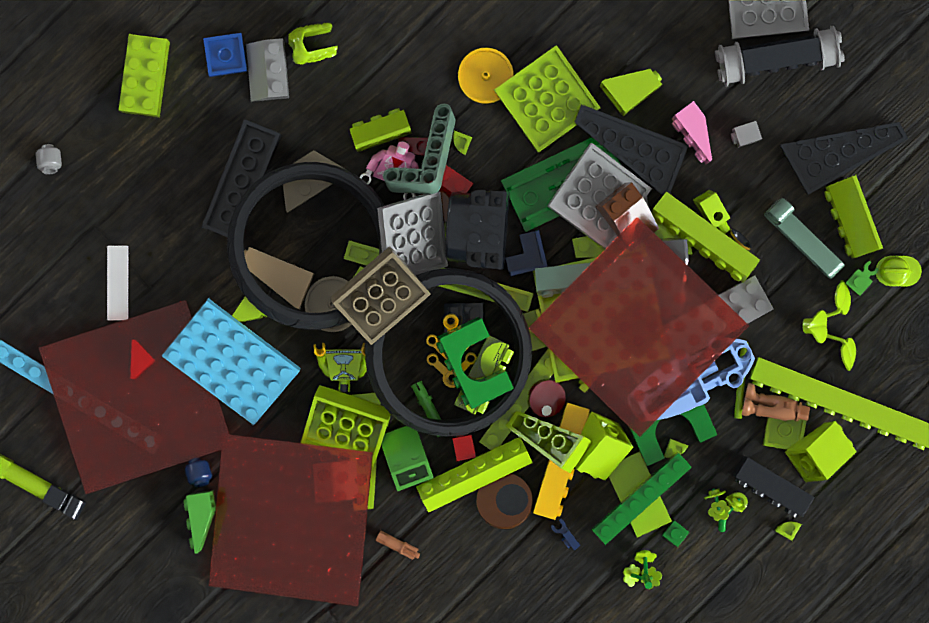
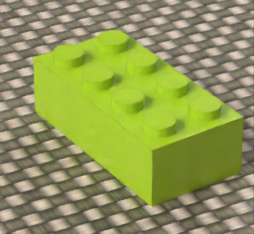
[119,34,170,118]

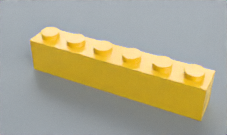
[533,403,589,520]

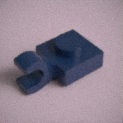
[551,518,580,550]

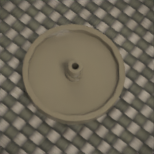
[305,276,352,332]

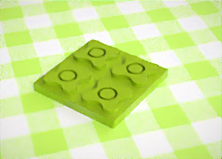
[494,45,600,152]

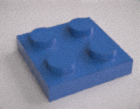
[203,33,247,77]

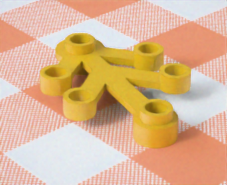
[426,313,477,388]

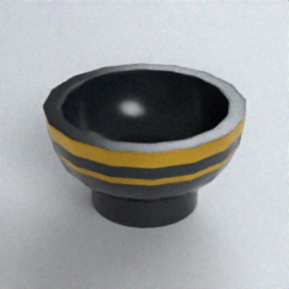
[728,229,752,251]

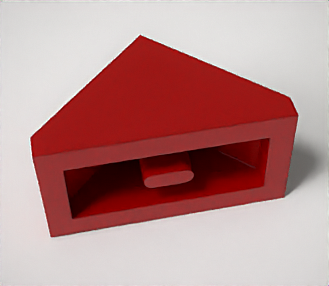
[130,340,156,379]

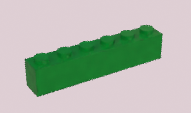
[592,452,692,545]

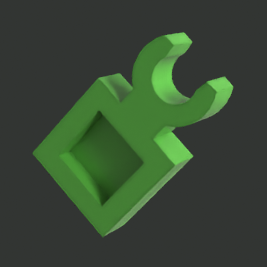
[845,261,879,296]

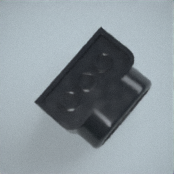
[445,190,510,270]

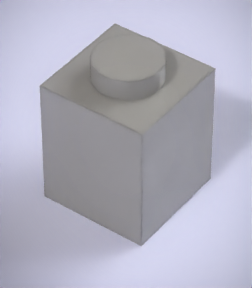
[731,121,762,148]

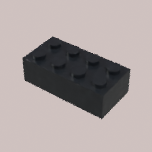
[732,456,815,518]

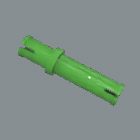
[411,381,441,437]

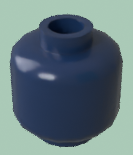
[185,458,212,488]

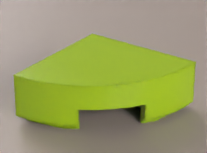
[453,130,472,155]
[664,439,688,458]
[775,521,802,541]

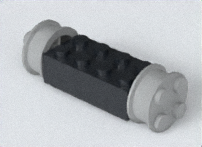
[715,26,845,87]

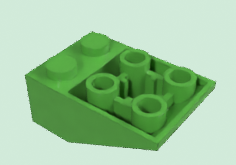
[381,426,434,491]
[184,490,216,553]

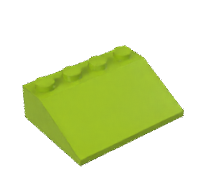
[824,175,883,259]
[301,385,391,468]

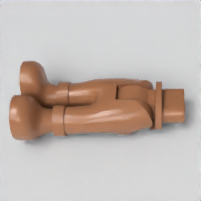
[741,383,810,421]

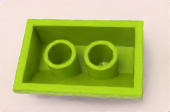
[350,108,412,152]

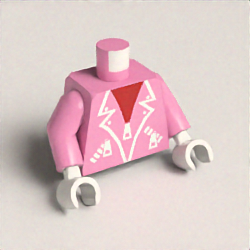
[360,142,419,200]

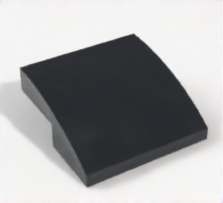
[444,303,486,341]

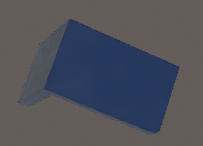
[505,230,548,277]

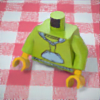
[314,343,367,392]

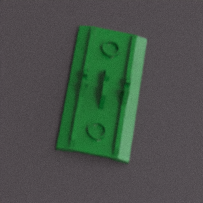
[501,138,621,232]

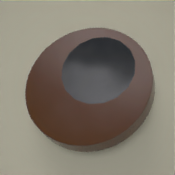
[476,474,532,529]

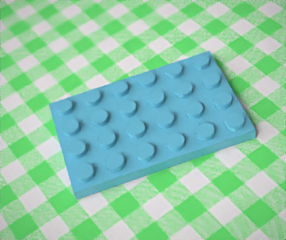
[162,298,301,425]

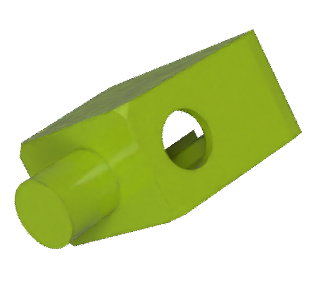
[693,190,731,234]

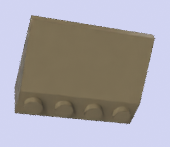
[331,246,431,345]

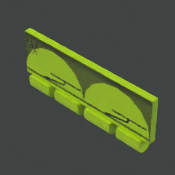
[454,336,514,414]

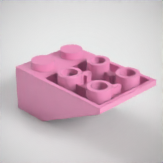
[672,101,712,164]

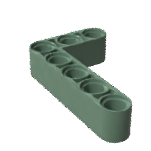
[383,104,455,194]
[764,198,844,279]

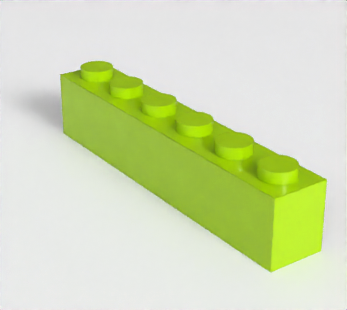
[651,192,760,283]
[416,437,533,512]

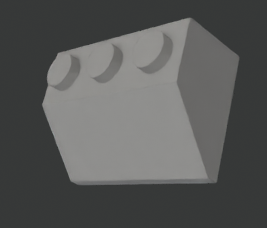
[246,38,289,102]

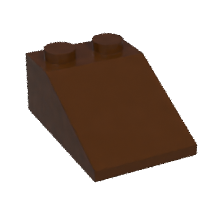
[595,182,659,252]

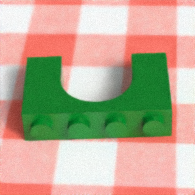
[436,317,514,409]
[627,404,717,466]

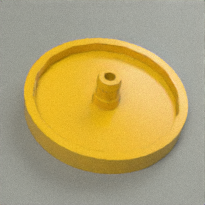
[458,48,514,104]

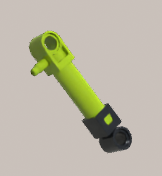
[0,454,86,520]

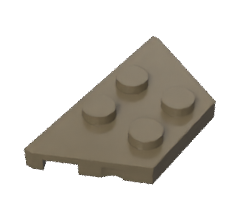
[283,150,345,213]

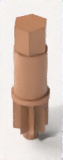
[376,531,420,560]

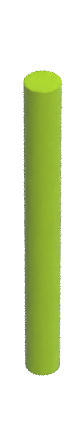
[734,342,748,419]

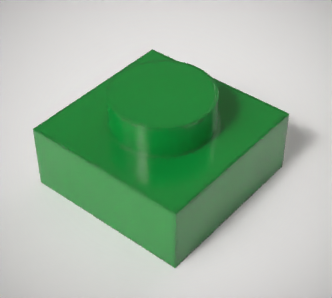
[662,520,689,547]

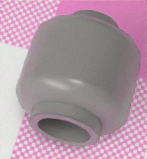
[36,144,62,174]

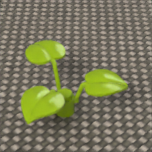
[803,280,856,371]

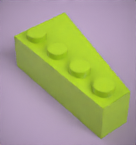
[506,411,593,473]

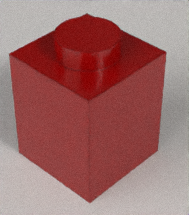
[453,434,476,461]

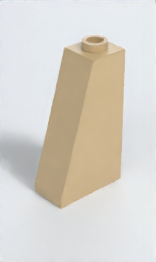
[244,247,314,309]

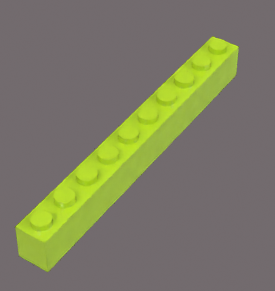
[748,357,929,450]

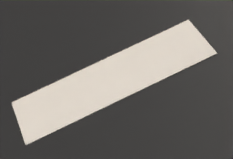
[107,246,128,320]

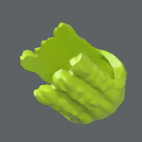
[288,23,337,64]

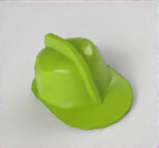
[876,256,922,287]

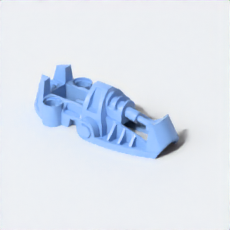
[628,334,755,422]

